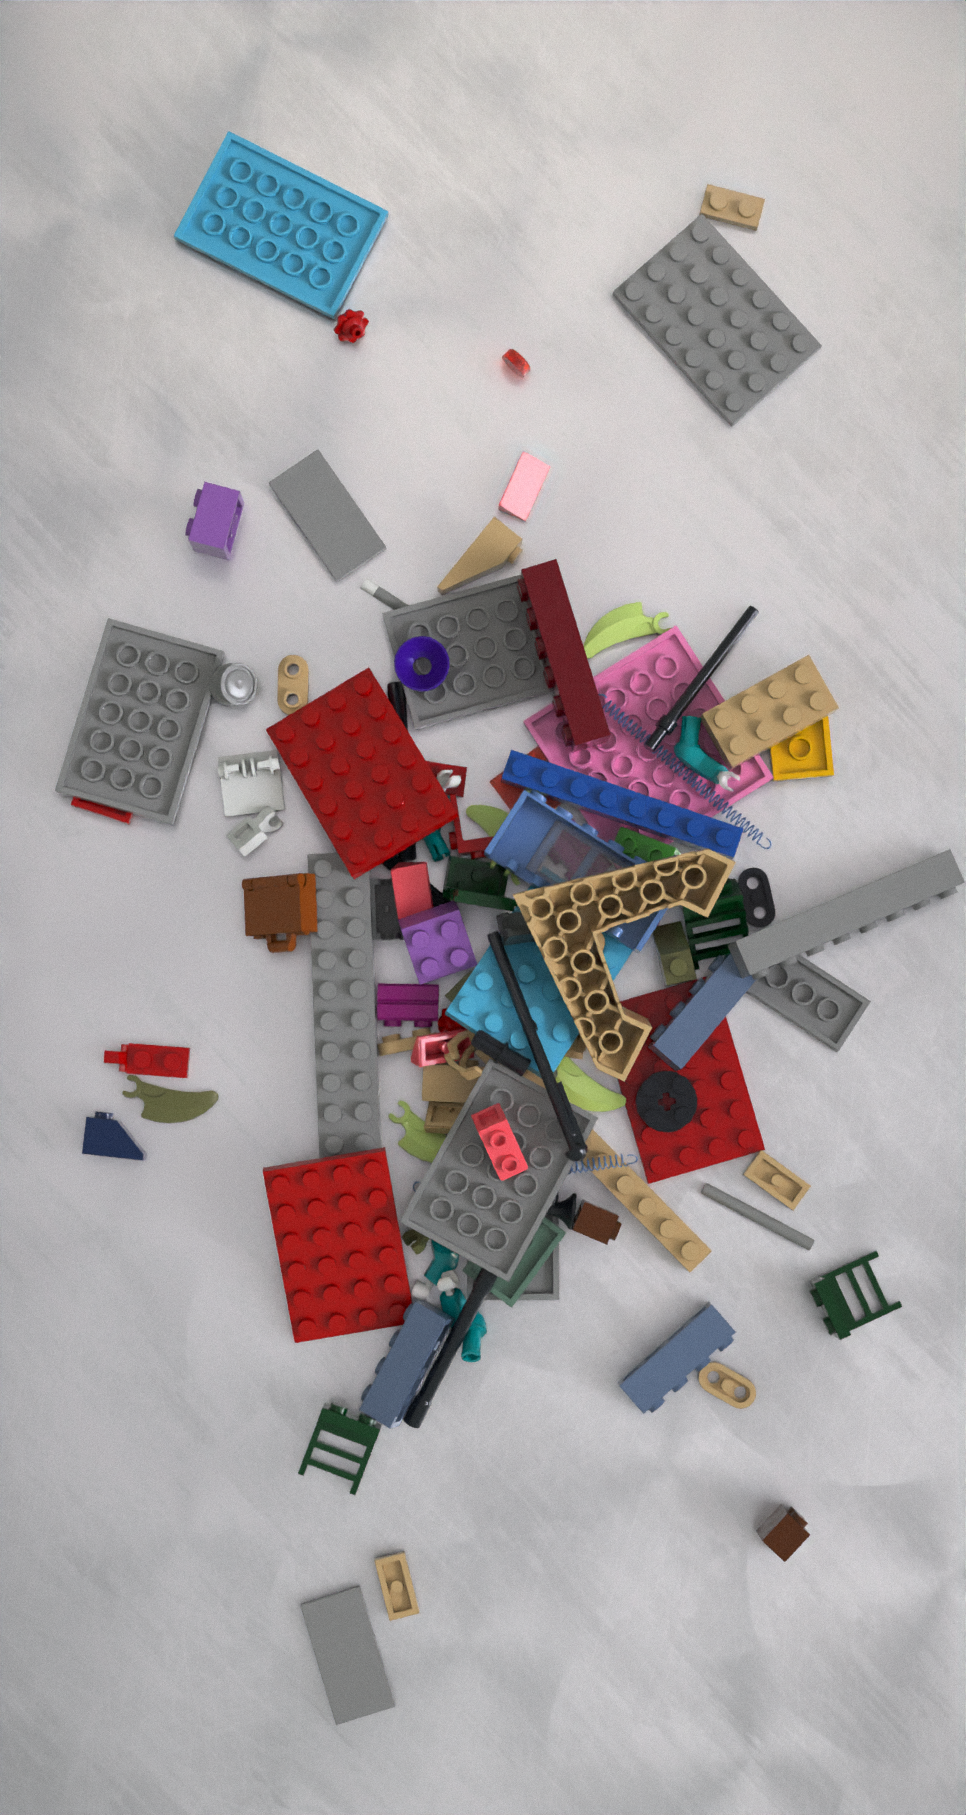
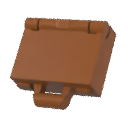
[242,873,318,953]

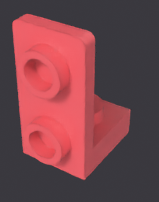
[471,1103,528,1181]

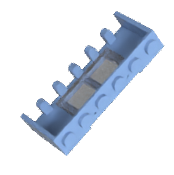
[483,790,668,953]

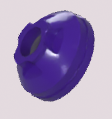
[394,636,450,692]

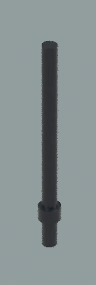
[644,606,759,752]

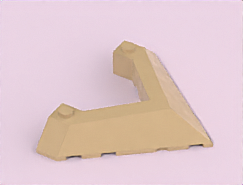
[513,848,736,1082]

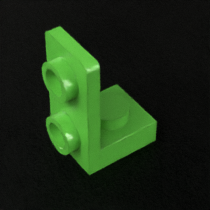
[615,827,681,862]

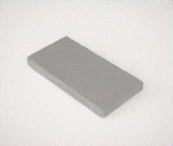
[269,449,387,582]
[746,954,871,1052]
[300,1585,395,1725]

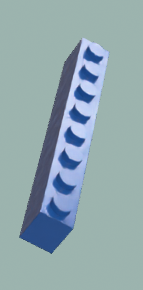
[501,750,744,859]

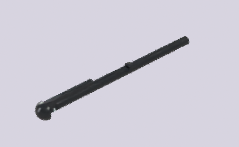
[487,931,588,1161]

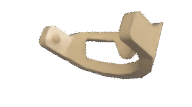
[444,1030,482,1081]

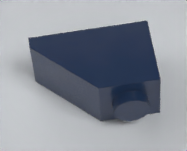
[82,1111,147,1161]

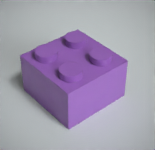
[185,481,245,560]
[398,901,477,985]

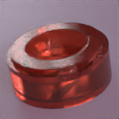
[502,349,531,378]

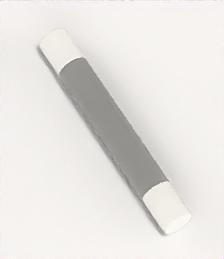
[360,578,409,610]

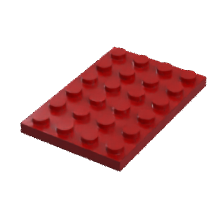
[266,667,459,880]
[617,976,765,1184]
[263,1147,412,1343]

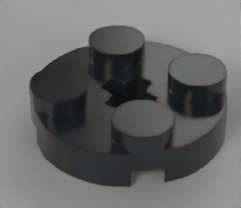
[635,1071,697,1132]

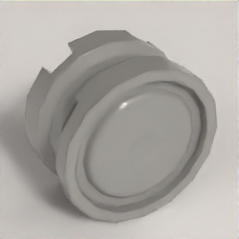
[209,663,258,706]

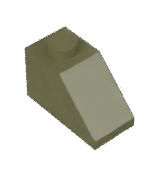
[652,921,697,987]

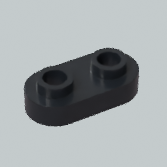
[737,867,775,928]

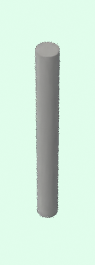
[701,1183,814,1250]

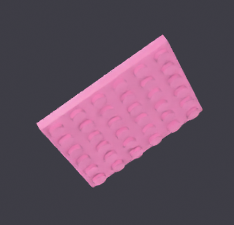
[523,625,774,869]

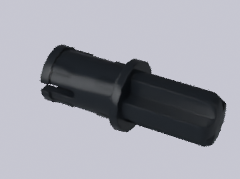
[471,1030,531,1076]

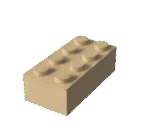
[700,655,839,771]

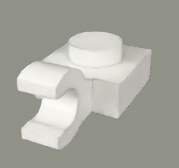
[226,806,283,857]

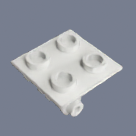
[218,750,285,817]

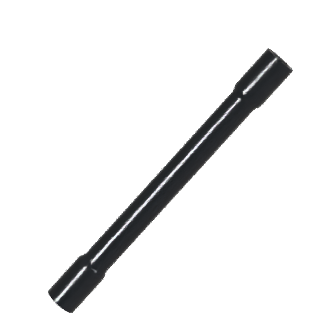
[403,1268,498,1428]

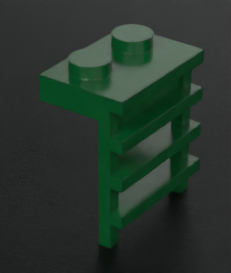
[442,855,517,911]
[679,878,749,970]
[809,1251,902,1340]
[298,1402,382,1495]

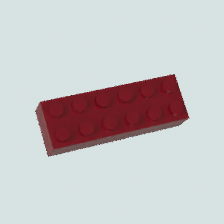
[516,559,611,753]

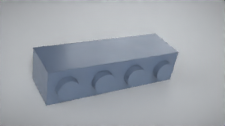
[648,953,757,1071]
[359,1300,455,1429]
[618,1302,736,1414]

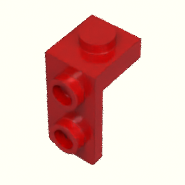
[448,793,493,860]

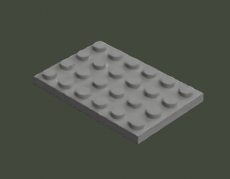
[612,214,822,426]
[382,575,554,730]
[55,618,225,825]
[400,1058,598,1282]

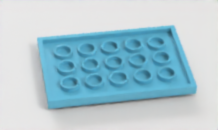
[174,131,389,319]
[445,866,633,1078]

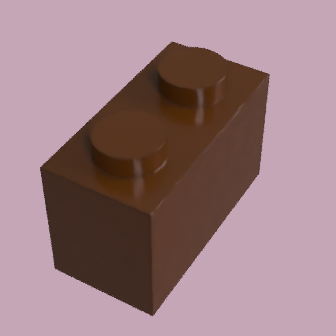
[572,1199,621,1245]
[756,1504,810,1562]

